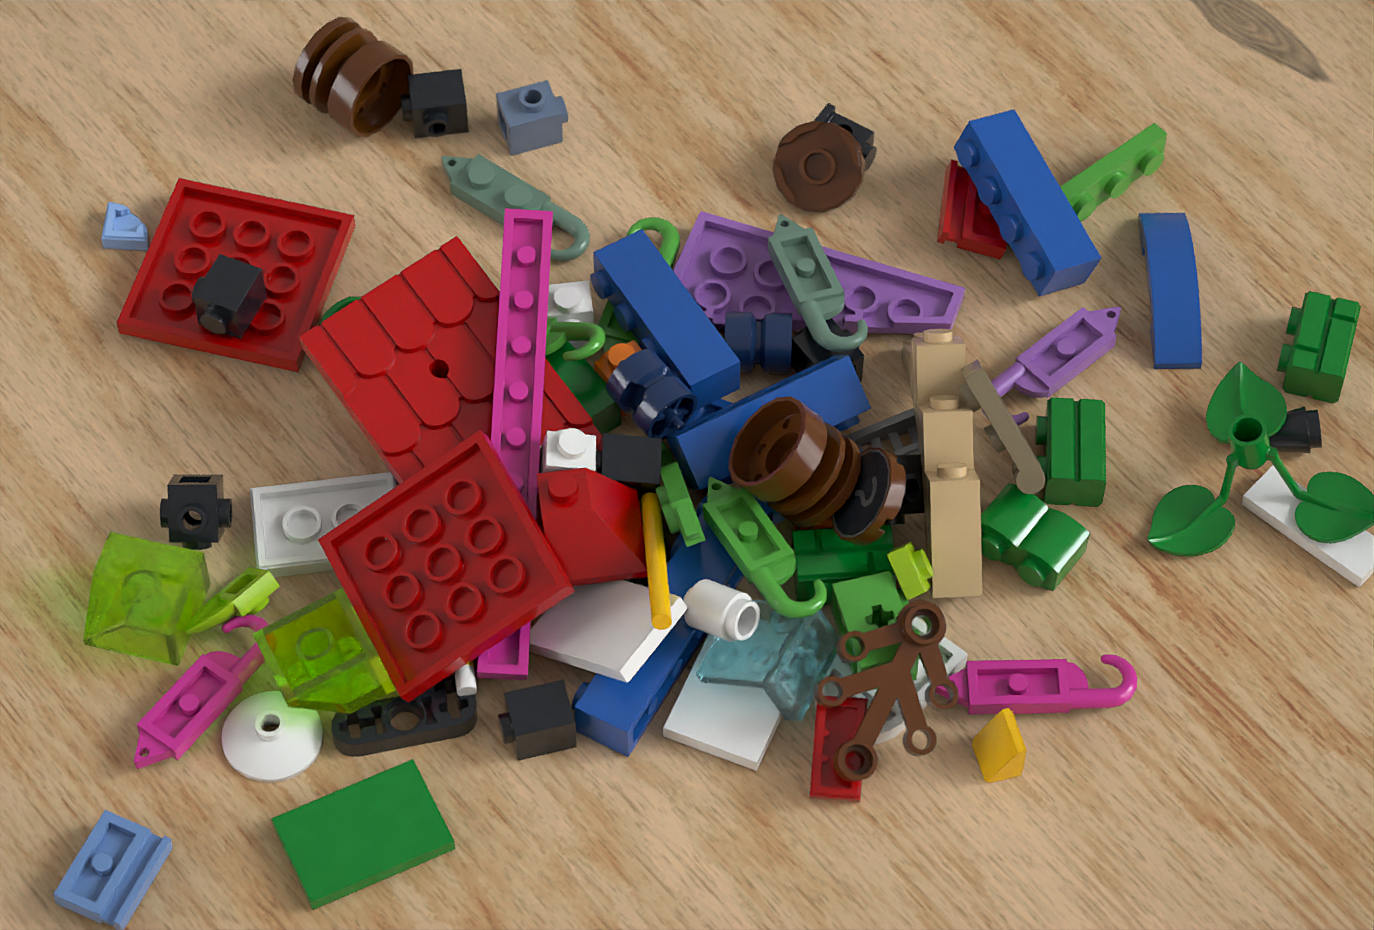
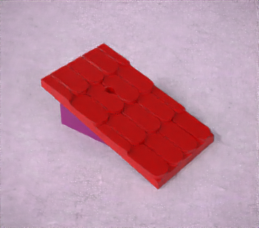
[299,236,602,533]

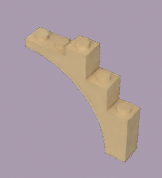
[902,329,982,598]

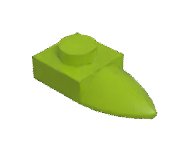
[887,541,934,600]
[184,567,280,635]

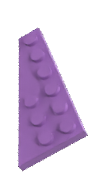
[673,211,965,334]

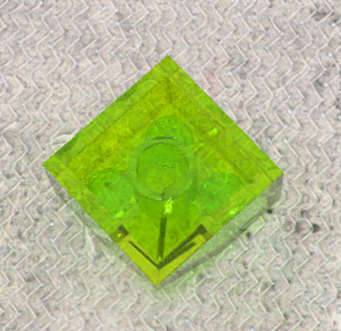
[83,532,211,666]
[252,587,396,714]

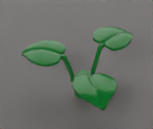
[1147,362,1374,557]

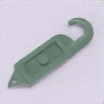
[441,154,590,261]
[767,214,868,352]

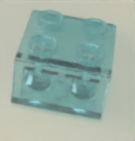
[696,600,840,721]

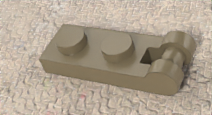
[959,359,1045,494]

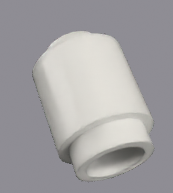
[683,579,760,642]

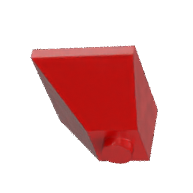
[536,467,647,586]

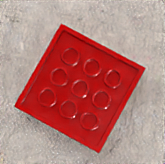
[116,178,356,373]
[318,430,575,703]

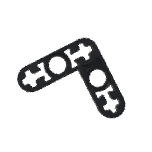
[331,674,477,757]

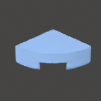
[101,202,150,251]

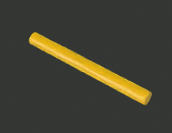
[640,492,672,630]

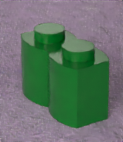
[981,483,1090,591]

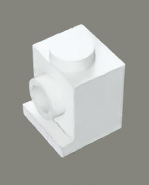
[547,280,594,349]
[539,428,596,473]

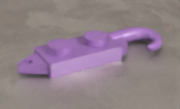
[981,307,1121,426]

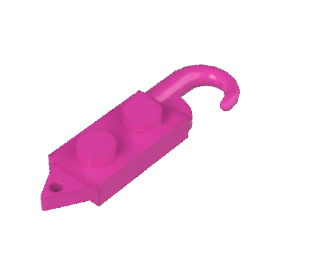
[134,614,275,769]
[935,654,1138,715]

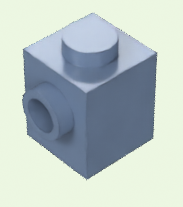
[496,80,568,156]

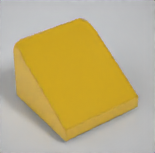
[972,708,1027,783]

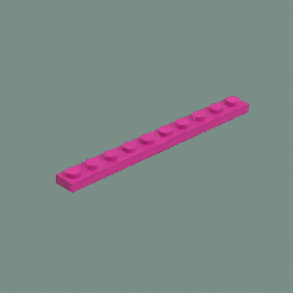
[477,208,553,681]

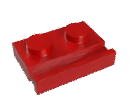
[937,159,1007,260]

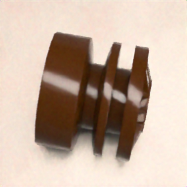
[292,17,414,137]
[728,396,862,527]

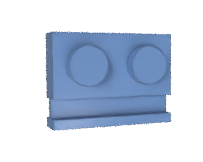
[53,810,173,930]

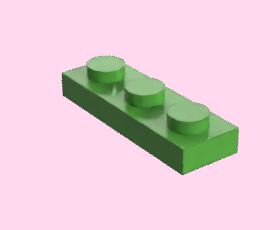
[1060,123,1167,222]

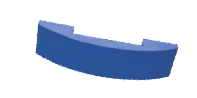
[1138,213,1202,369]

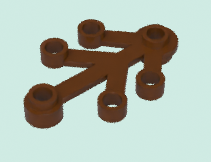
[814,600,959,782]

